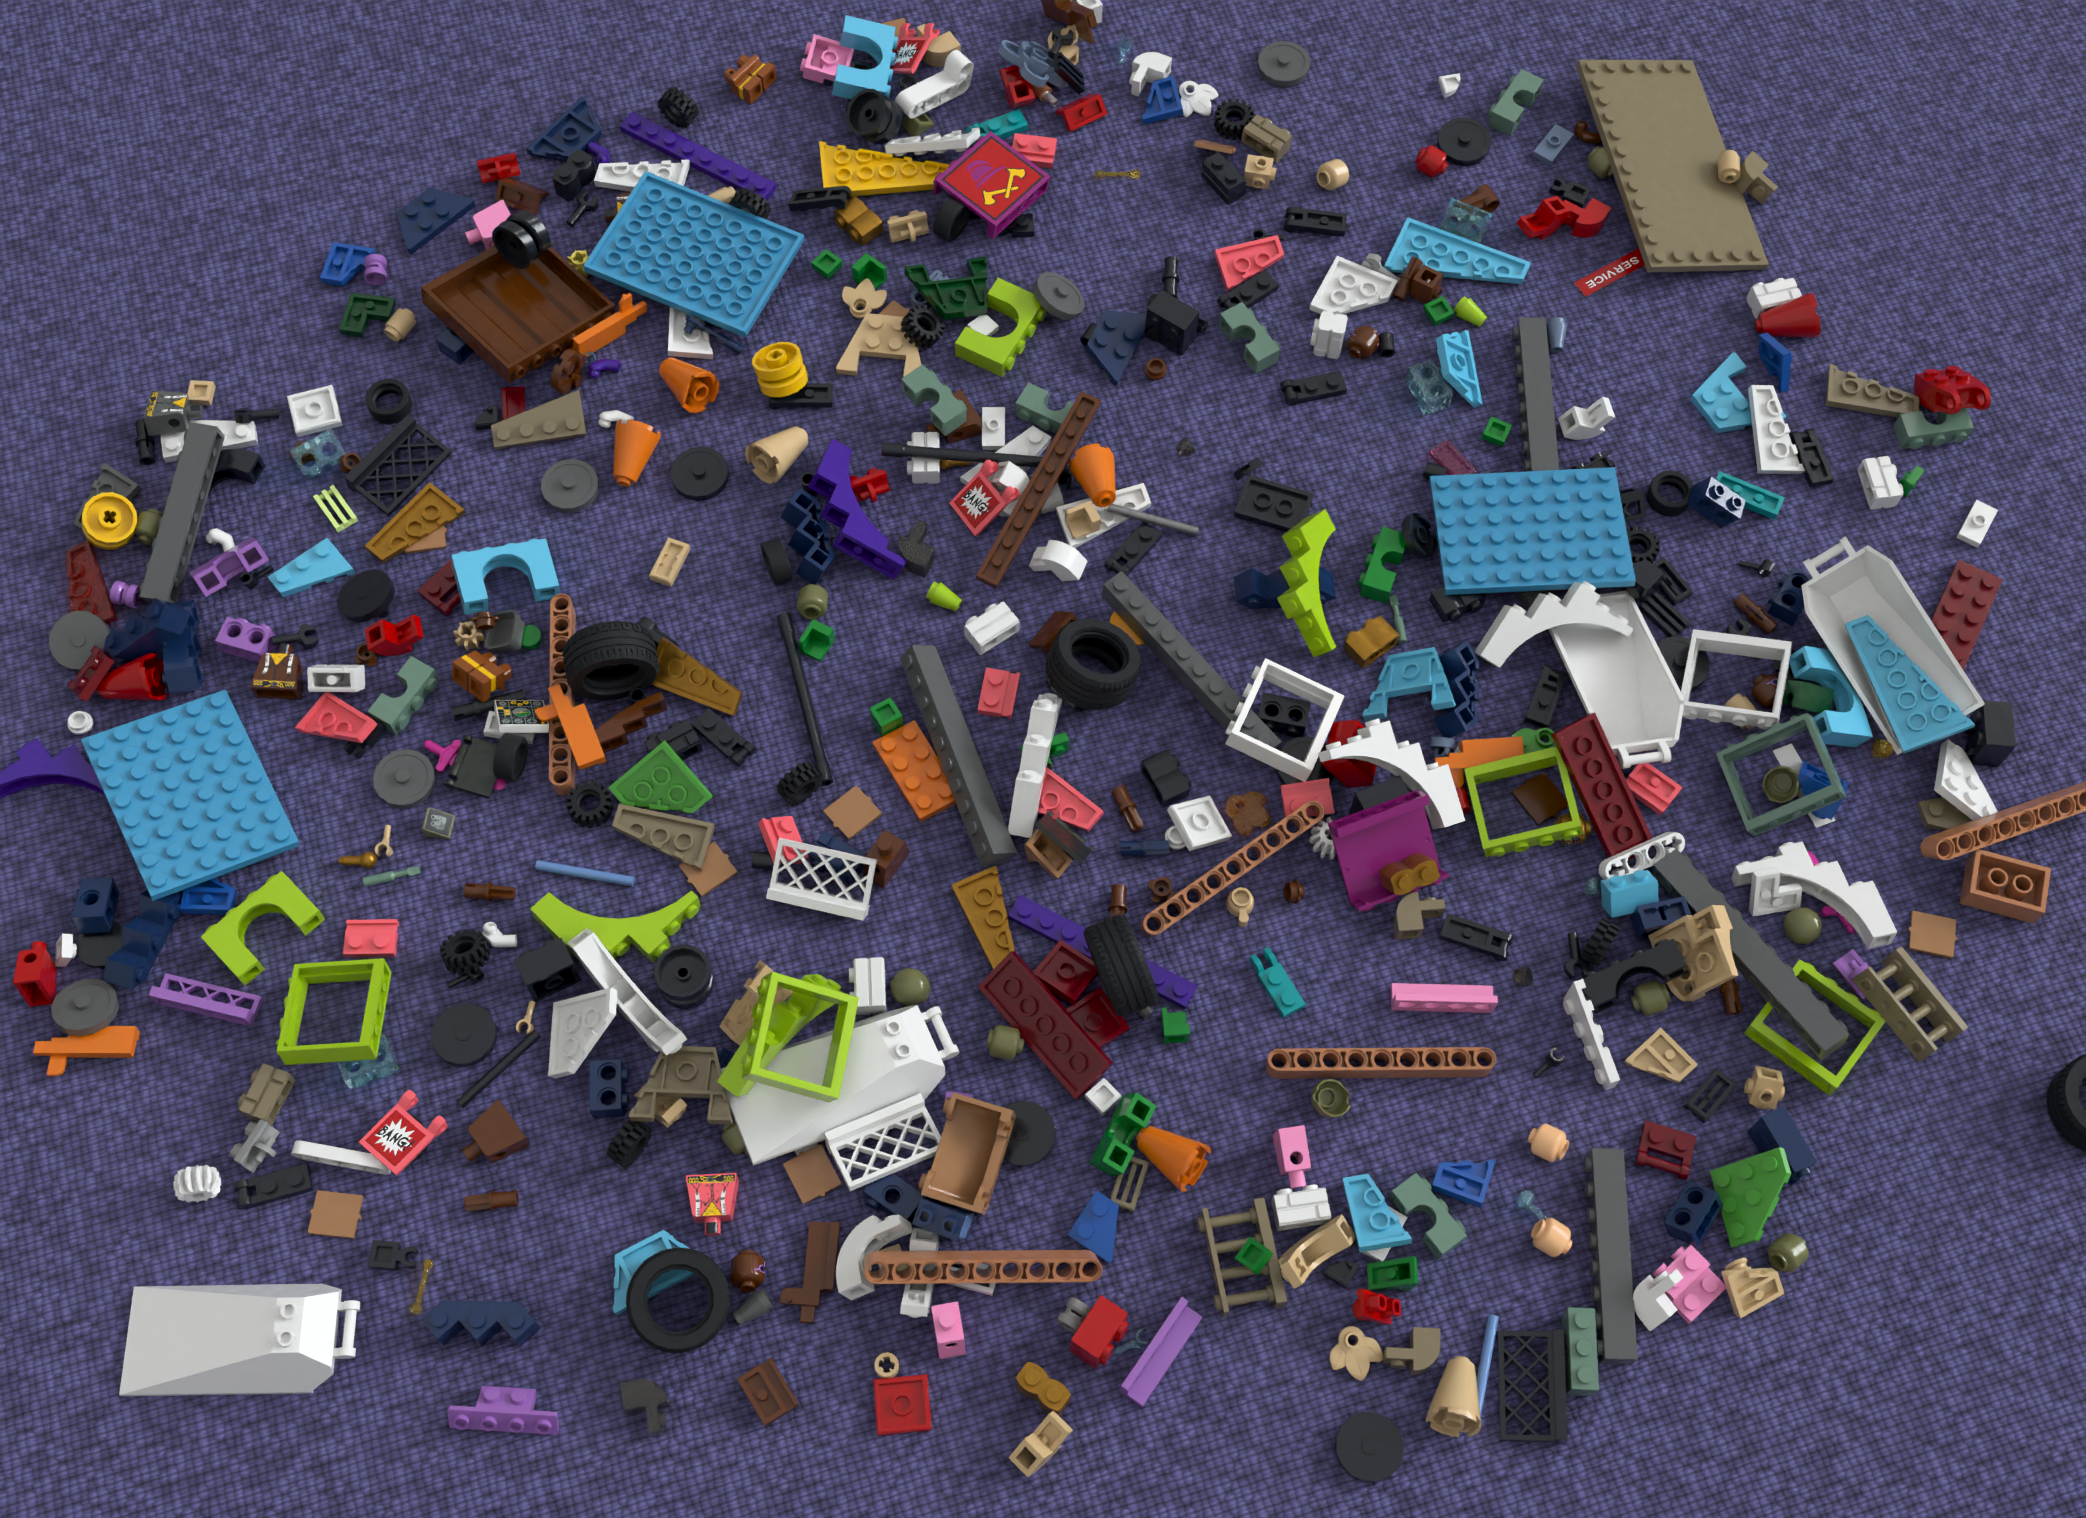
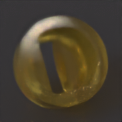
[1872,738,1893,759]

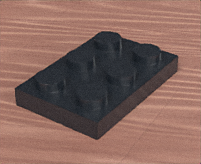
[1234,474,1314,532]

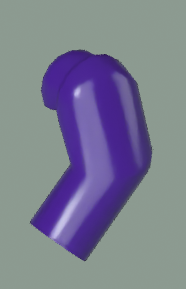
[587,142,610,166]
[587,359,621,378]

